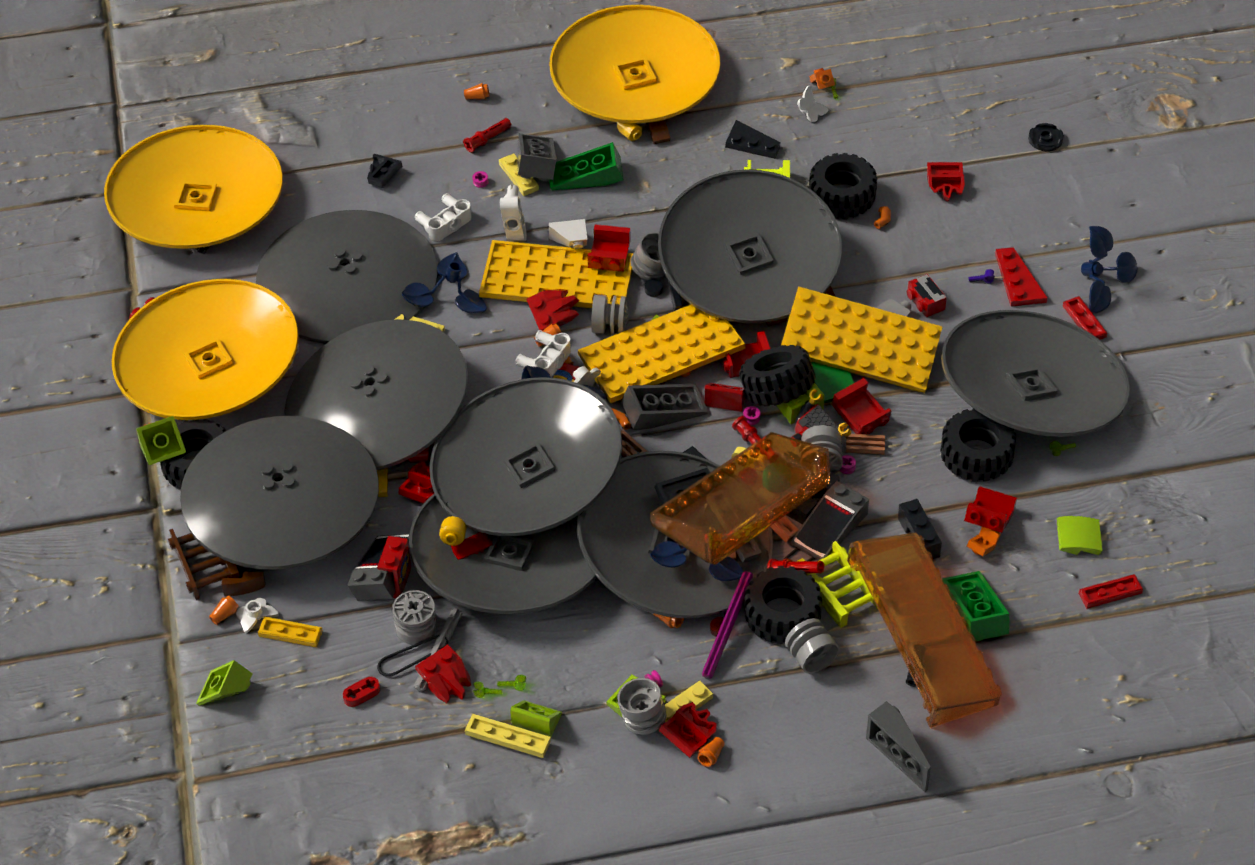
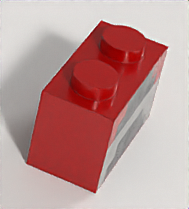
[907,274,947,318]

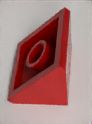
[705,383,746,412]

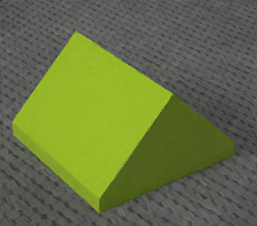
[136,416,186,465]
[510,700,562,737]

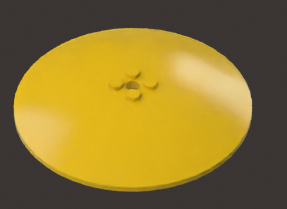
[549,5,720,123]
[104,125,283,249]
[112,279,298,420]

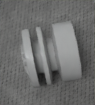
[631,232,665,280]
[591,295,629,334]
[801,425,843,474]
[393,590,437,645]
[785,618,840,674]
[617,678,667,735]

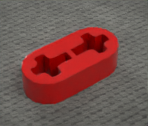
[343,677,380,707]

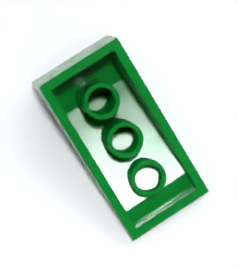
[550,142,624,190]
[942,571,1009,642]

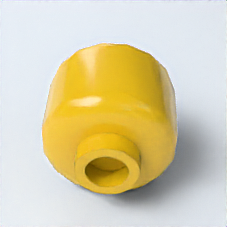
[439,516,467,546]

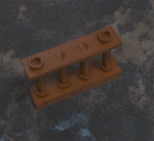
[168,529,240,600]

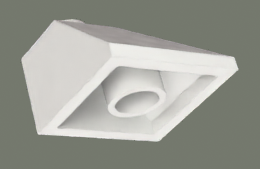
[549,219,587,249]

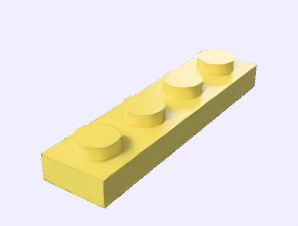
[465,714,551,758]

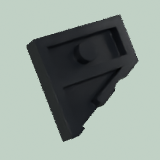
[367,154,403,188]

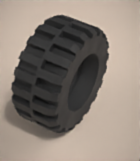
[809,153,877,219]
[739,345,816,406]
[940,408,1016,482]
[160,419,227,489]
[744,566,822,644]

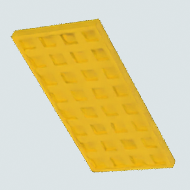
[479,240,633,308]
[781,286,942,393]
[578,304,745,403]

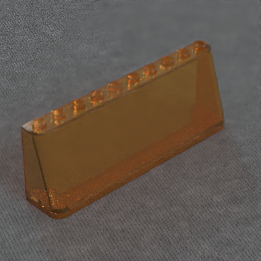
[650,432,830,565]
[847,533,1002,728]

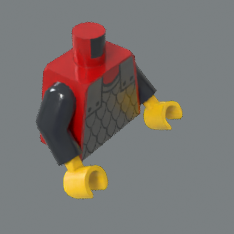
[791,389,851,446]

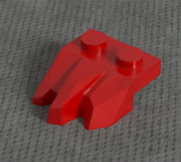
[927,162,965,201]
[526,289,580,331]
[398,461,434,503]
[415,644,471,703]
[658,702,717,758]

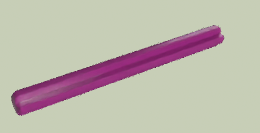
[702,571,753,679]

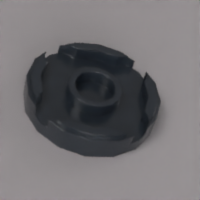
[1028,123,1064,152]

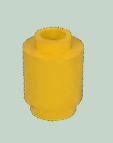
[616,122,642,141]

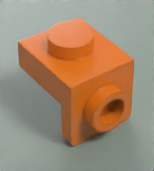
[809,68,835,90]
[967,527,1001,556]

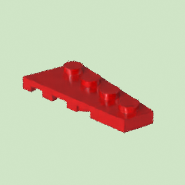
[995,247,1047,307]

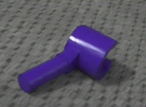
[968,269,995,284]

